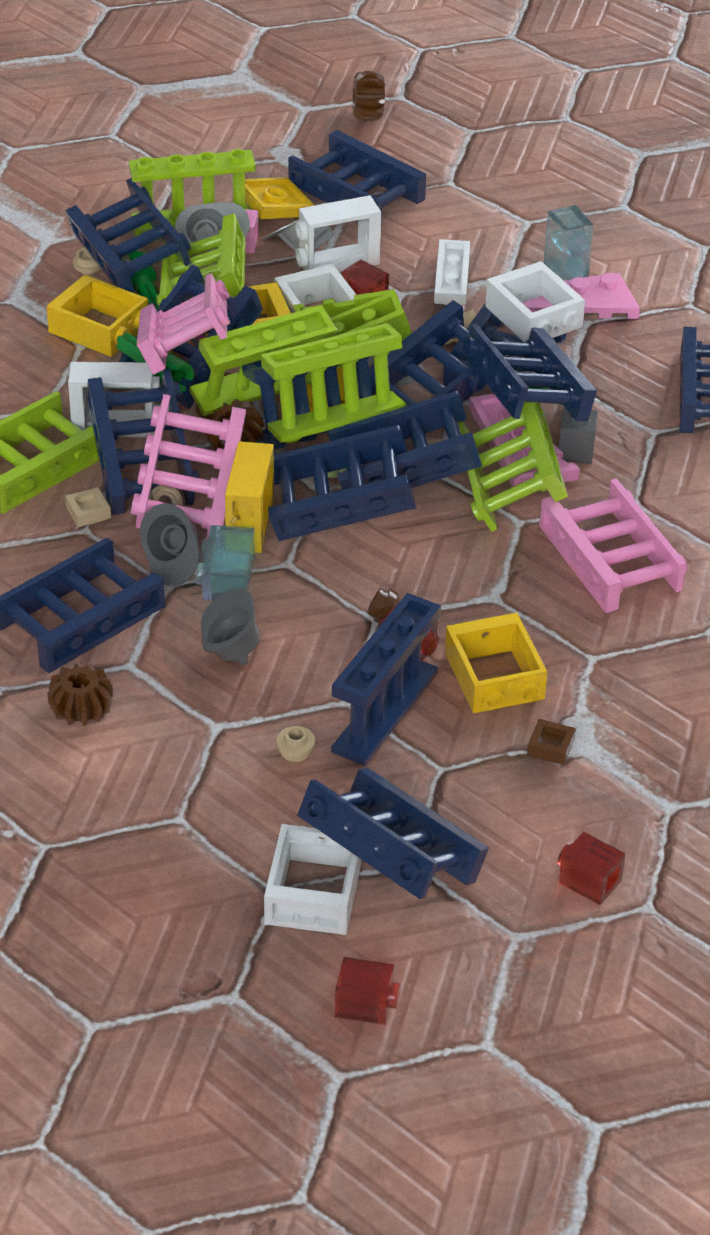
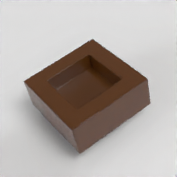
[527,719,576,765]

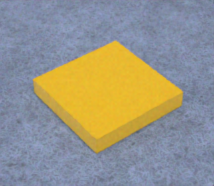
[245,177,315,219]

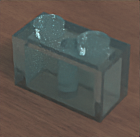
[544,205,593,280]
[196,525,255,600]

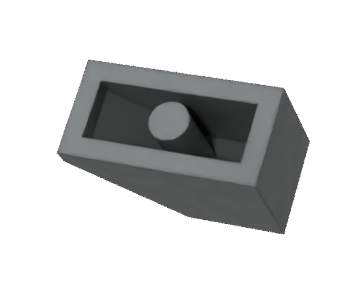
[559,407,598,464]

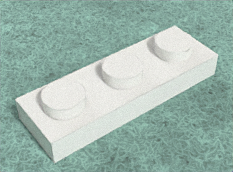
[434,239,470,305]

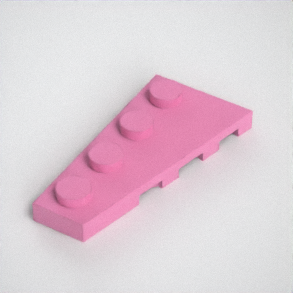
[522,273,640,319]
[469,394,580,487]

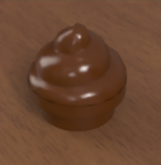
[367,588,400,624]

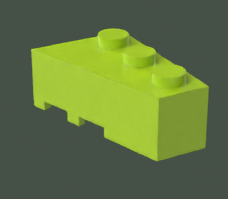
[293,289,412,369]

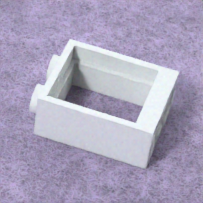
[295,196,381,272]
[485,261,585,343]
[274,264,356,313]
[68,362,161,438]
[264,824,362,935]

